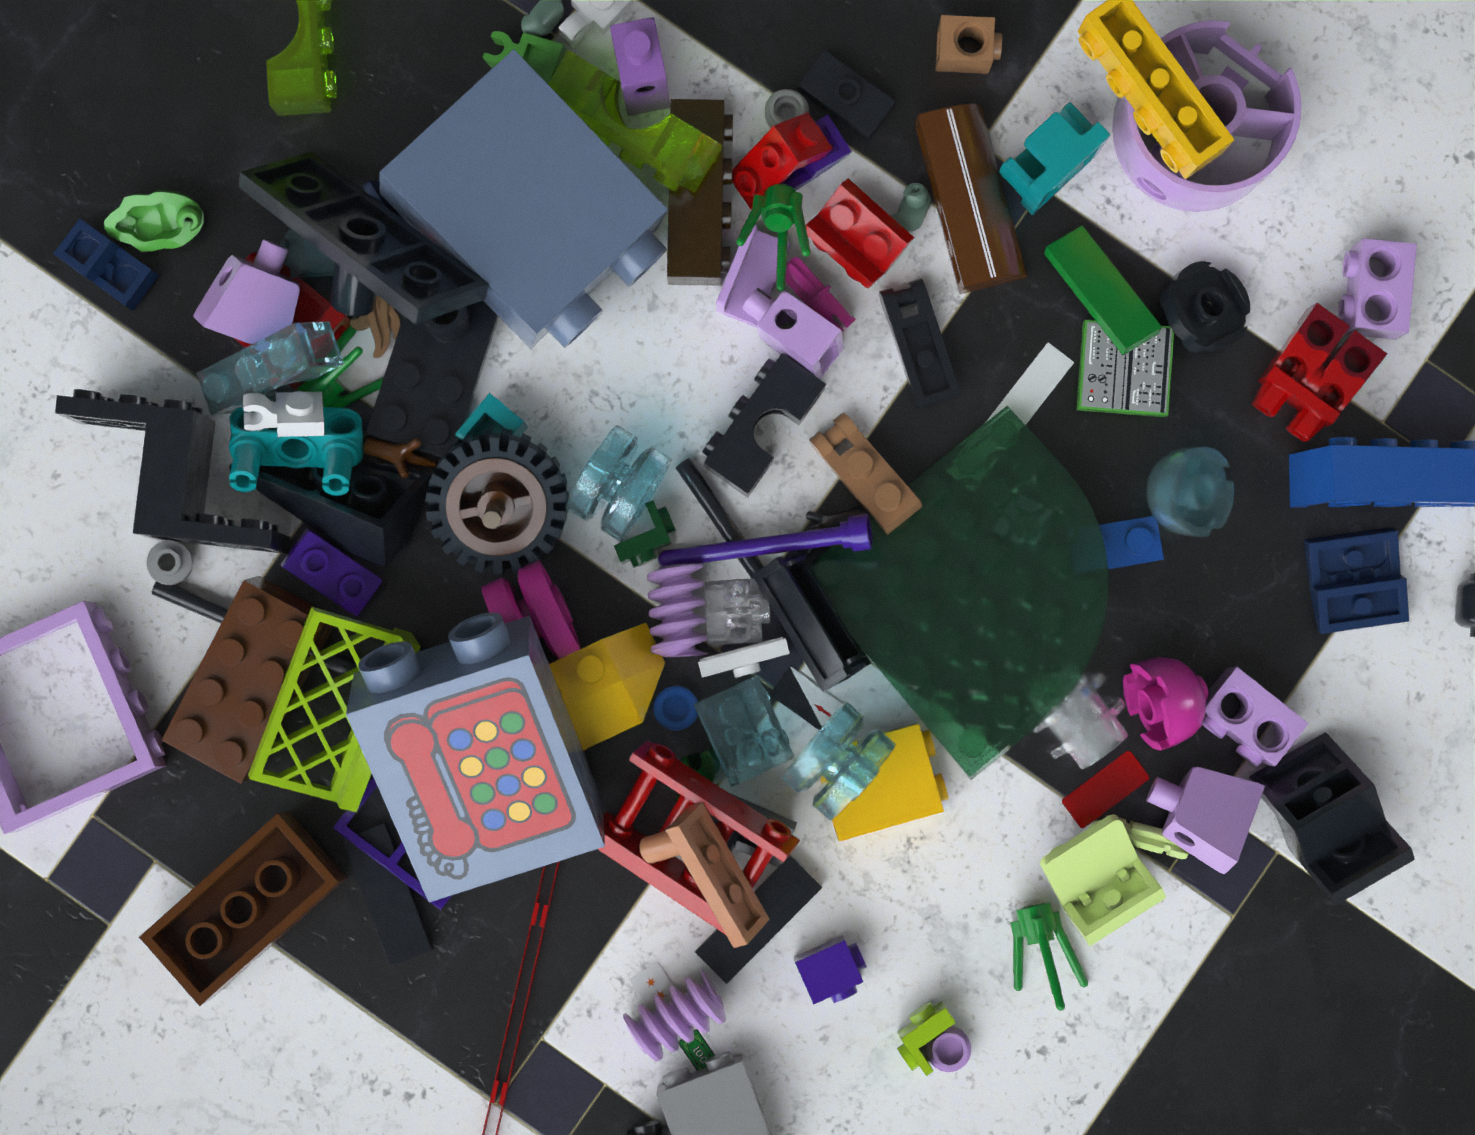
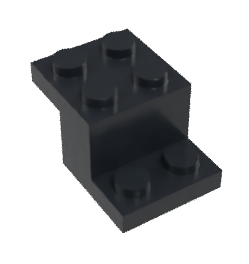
[1249,732,1415,905]

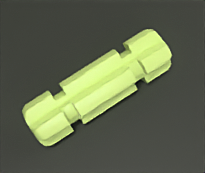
[1106,816,1189,859]

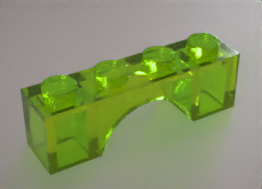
[266,0,337,116]
[548,50,723,193]

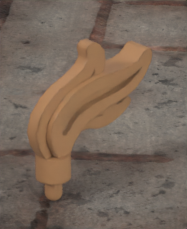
[350,295,401,358]

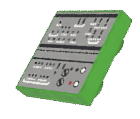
[1076,320,1174,417]

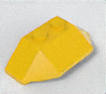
[549,623,665,751]

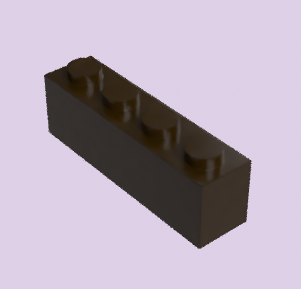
[667,99,733,286]

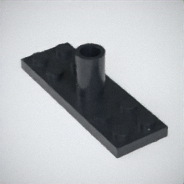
[239,152,489,324]
[365,300,499,458]

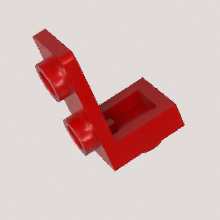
[732,112,833,210]

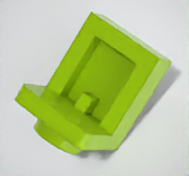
[897,1001,956,1076]

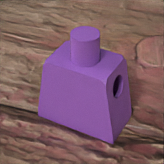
[610,17,670,116]

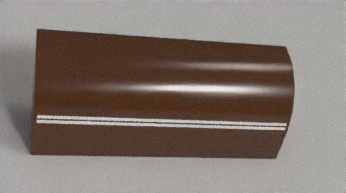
[915,103,1028,295]

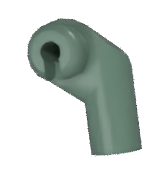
[521,0,564,37]
[890,183,931,232]

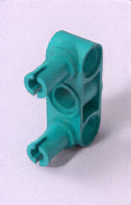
[228,406,364,496]

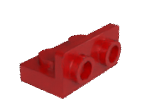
[806,178,915,289]

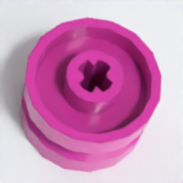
[481,560,581,659]

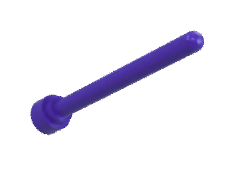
[658,513,873,566]

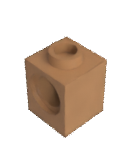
[935,15,1002,74]

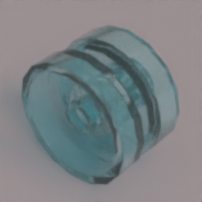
[566,425,672,542]
[781,701,896,821]

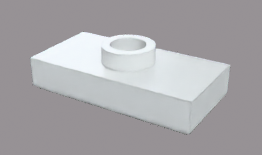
[698,637,790,678]

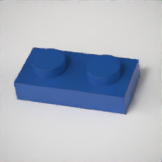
[1066,515,1164,575]

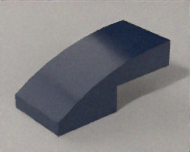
[53,218,159,311]

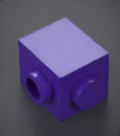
[794,935,867,1005]

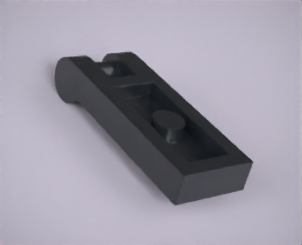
[879,278,961,410]

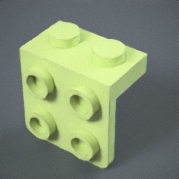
[1040,814,1166,946]

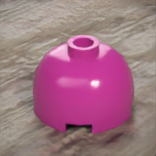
[1123,656,1209,751]

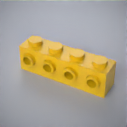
[1077,0,1235,180]

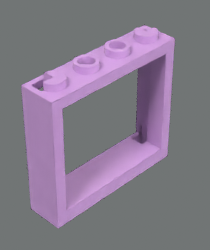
[0,601,167,835]

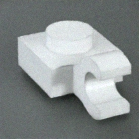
[559,0,634,48]
[243,391,324,437]

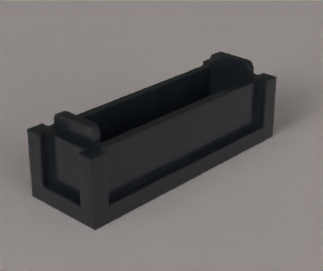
[753,550,871,692]

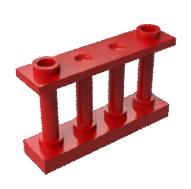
[598,740,800,935]

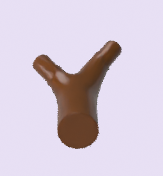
[363,437,437,478]

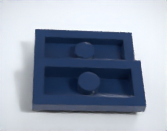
[1304,527,1409,634]

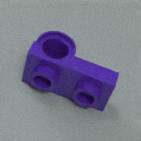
[281,528,383,617]

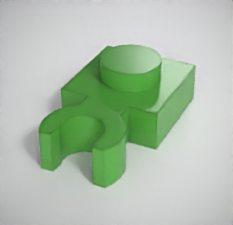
[483,31,568,90]

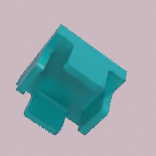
[999,102,1111,215]

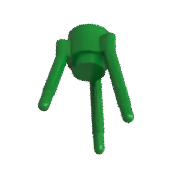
[736,184,811,291]
[297,316,384,408]
[1010,902,1088,1011]

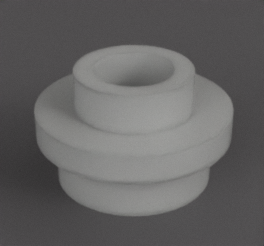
[765,89,809,128]
[147,540,193,585]

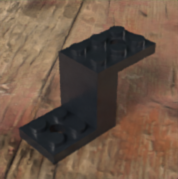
[55,389,291,554]

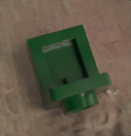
[613,500,676,568]

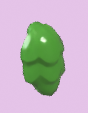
[104,189,204,252]

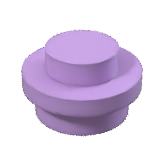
[926,1026,971,1072]

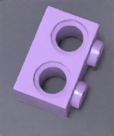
[1338,238,1417,340]
[1202,667,1309,767]

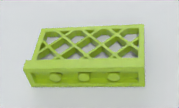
[248,607,421,813]

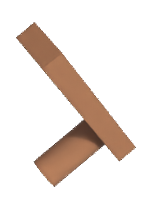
[640,802,770,948]

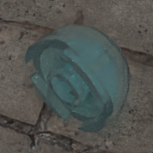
[1146,446,1235,537]

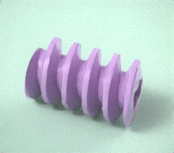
[647,564,708,657]
[623,969,726,1061]

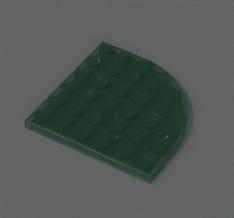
[809,405,1109,780]

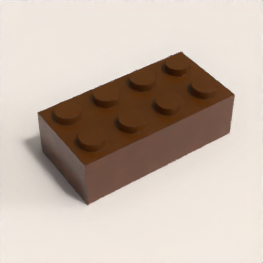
[162,576,334,784]
[139,810,348,1007]

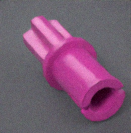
[785,257,856,332]

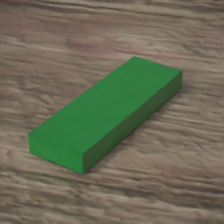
[1044,226,1162,355]

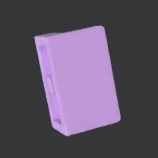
[716,223,791,328]

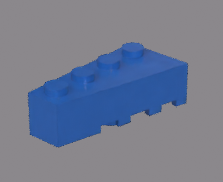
[1289,437,1475,508]

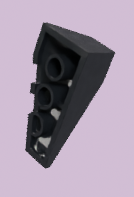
[229,458,432,567]

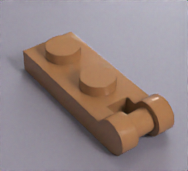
[809,412,922,535]

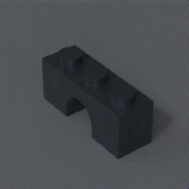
[702,353,826,498]

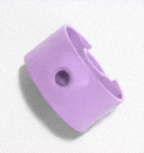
[1112,21,1301,212]

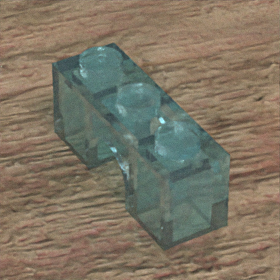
[197,322,344,415]

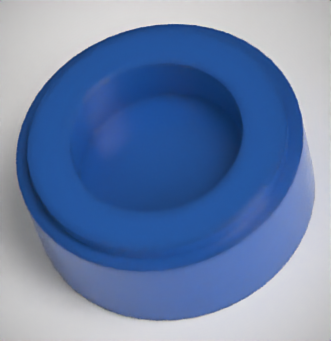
[653,686,699,731]

